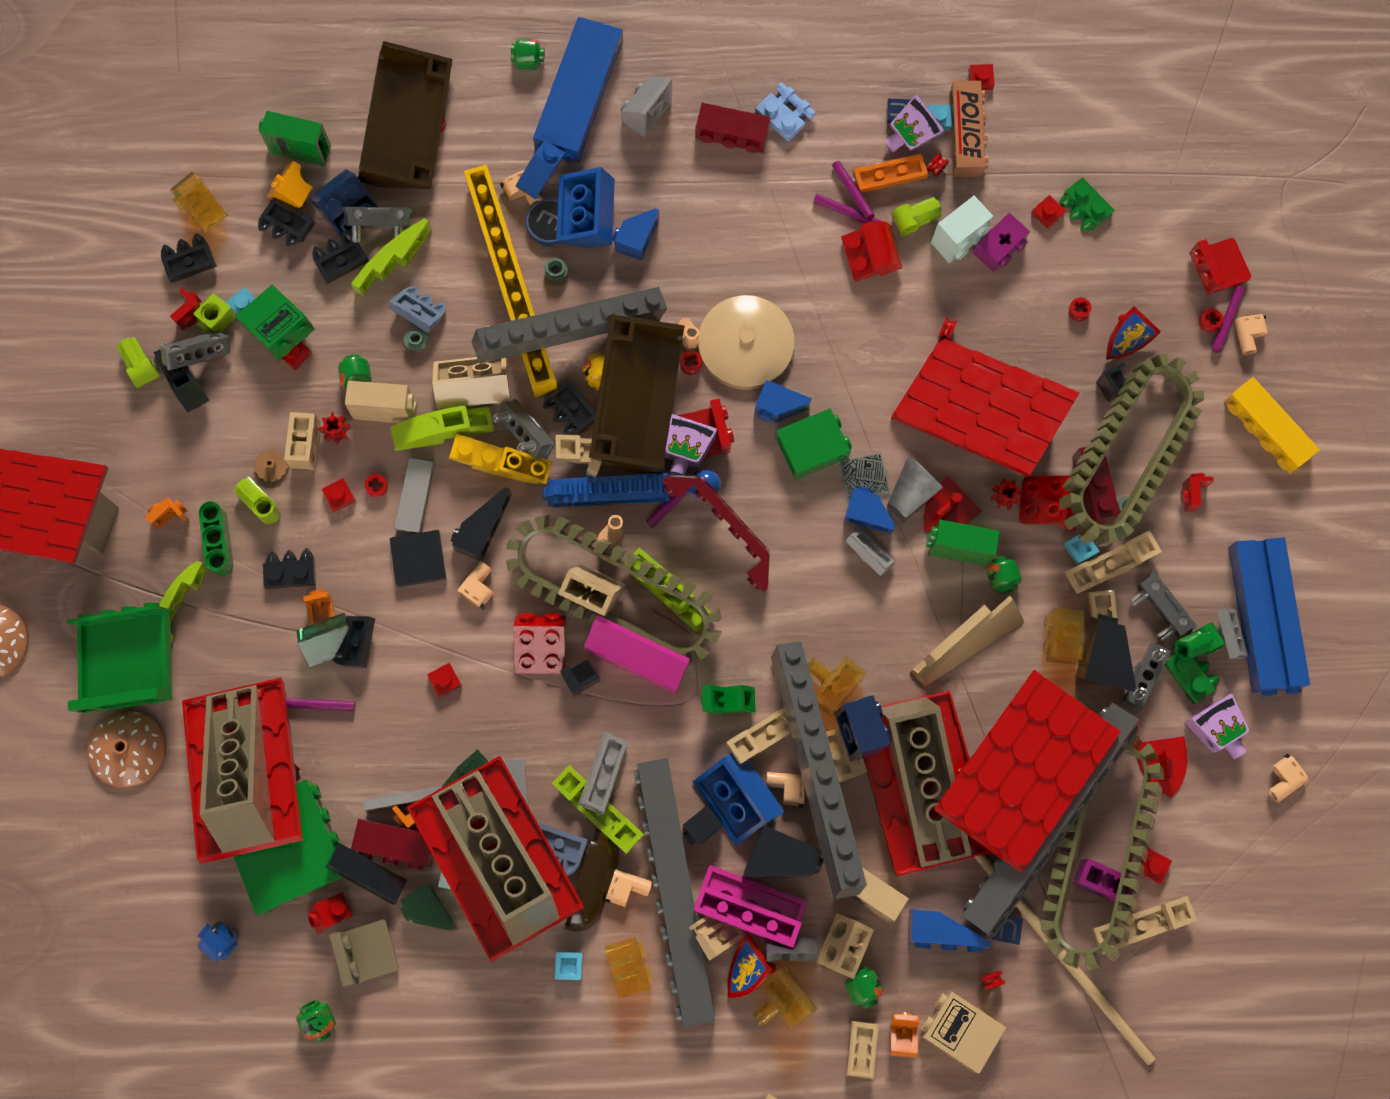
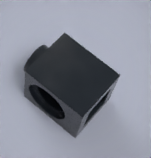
[682,805,723,847]

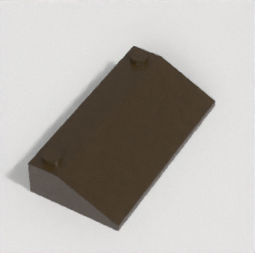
[357,41,453,189]
[589,314,685,474]

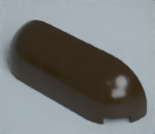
[564,829,620,932]

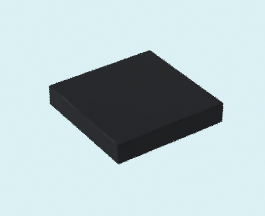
[389,530,447,588]

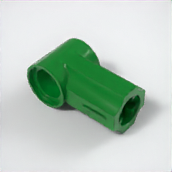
[1174,622,1226,661]

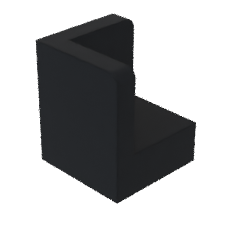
[1096,362,1126,402]
[560,660,600,697]

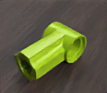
[891,197,943,236]
[116,337,160,389]
[233,477,281,524]

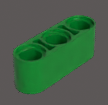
[198,501,233,576]

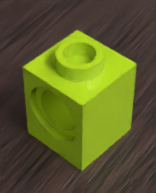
[194,293,236,334]

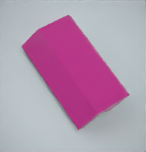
[584,615,690,694]
[693,865,807,948]

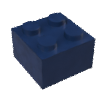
[834,695,891,762]

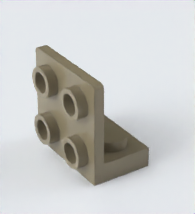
[329,919,399,987]

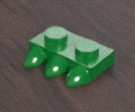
[1059,177,1115,231]
[1164,654,1220,704]

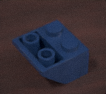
[309,169,378,237]

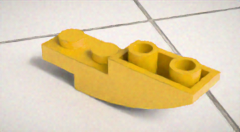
[449,434,553,485]

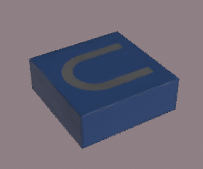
[887,98,911,124]
[992,916,1023,945]

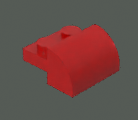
[841,221,903,282]

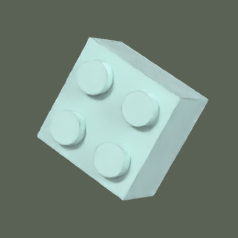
[931,196,993,264]

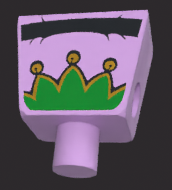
[885,95,944,152]
[665,414,717,475]
[1185,694,1249,759]

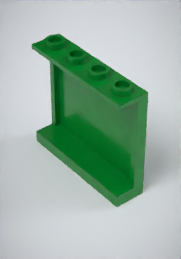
[67,602,172,714]
[234,779,343,916]

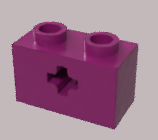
[973,213,1030,272]
[1072,858,1133,903]

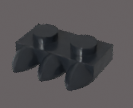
[258,197,316,247]
[312,231,369,284]
[161,233,217,283]
[543,380,596,435]
[263,548,316,590]
[331,616,375,668]

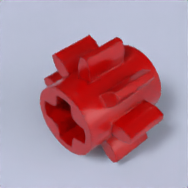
[318,412,351,445]
[990,478,1022,510]

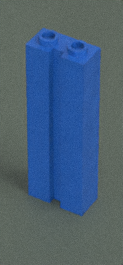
[533,16,623,162]
[1228,537,1310,697]

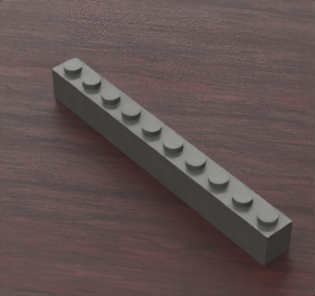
[771,641,867,899]
[963,703,1142,938]
[633,758,715,1027]

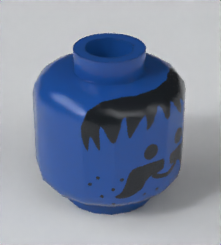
[197,921,238,961]

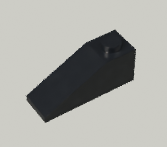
[153,341,209,413]
[451,487,512,561]

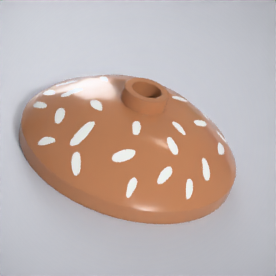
[0,605,29,677]
[87,711,166,788]

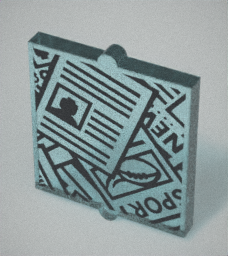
[839,453,890,500]

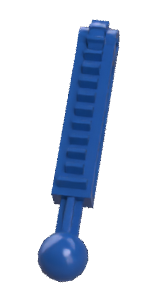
[543,470,722,508]

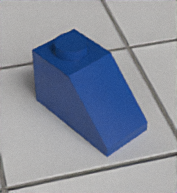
[515,140,565,199]
[612,208,659,261]
[754,380,812,422]
[844,487,895,534]

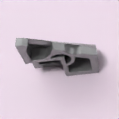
[887,457,943,523]
[764,935,819,961]

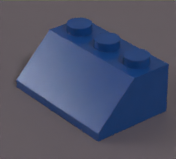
[556,167,615,248]
[692,753,784,846]

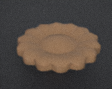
[254,449,289,483]

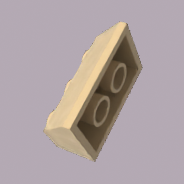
[432,357,510,409]

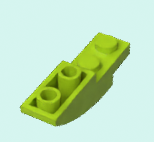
[390,405,494,451]

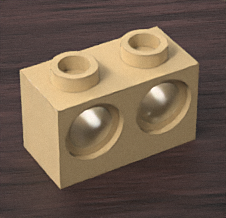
[284,412,321,470]
[816,913,874,979]

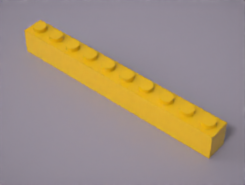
[464,164,557,398]

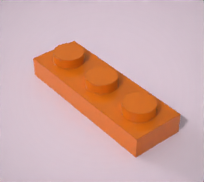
[853,153,928,194]

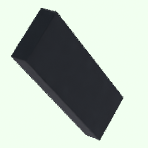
[325,843,407,905]

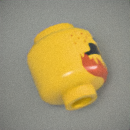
[582,352,605,390]

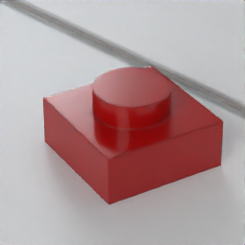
[968,64,995,90]
[1031,195,1066,229]
[281,342,312,371]
[321,478,356,512]
[427,662,462,698]
[1140,848,1172,884]

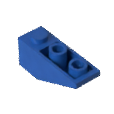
[908,909,991,953]

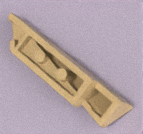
[911,596,1024,686]

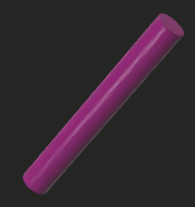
[832,161,875,221]
[813,193,882,224]
[1211,286,1245,353]
[646,470,699,528]
[287,698,356,711]

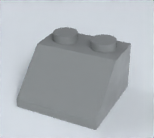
[621,76,672,137]

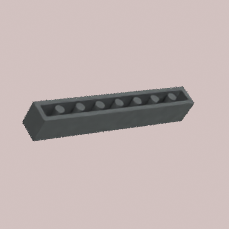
[471,287,667,364]

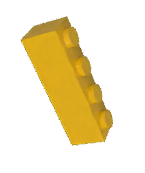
[1224,377,1320,474]

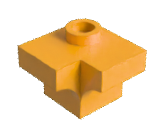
[266,161,312,209]

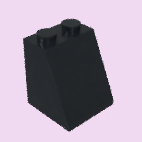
[1076,614,1136,692]
[742,825,824,879]

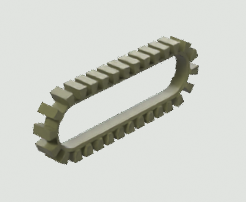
[1059,354,1204,546]
[506,515,722,665]
[1041,735,1164,970]

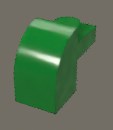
[701,684,756,716]

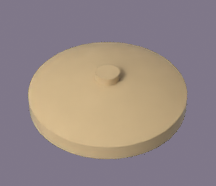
[698,295,795,390]

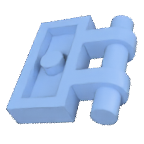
[755,82,816,142]

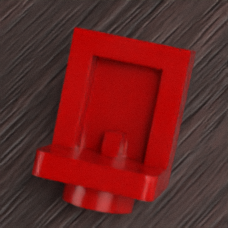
[170,288,202,331]
[1180,473,1214,512]
[307,892,353,934]

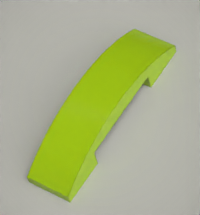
[160,561,208,643]
[551,765,644,854]

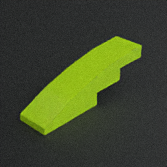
[351,218,432,297]
[624,548,711,636]

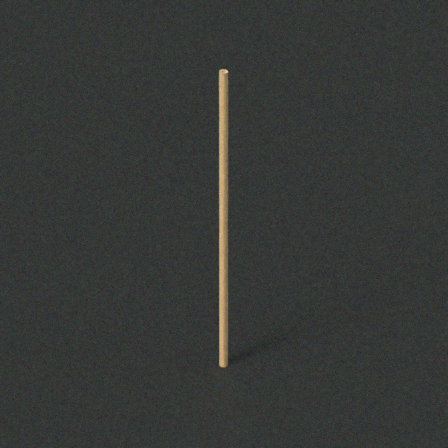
[974,854,1156,1065]

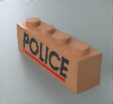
[949,81,989,178]

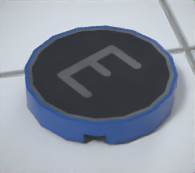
[526,199,560,246]

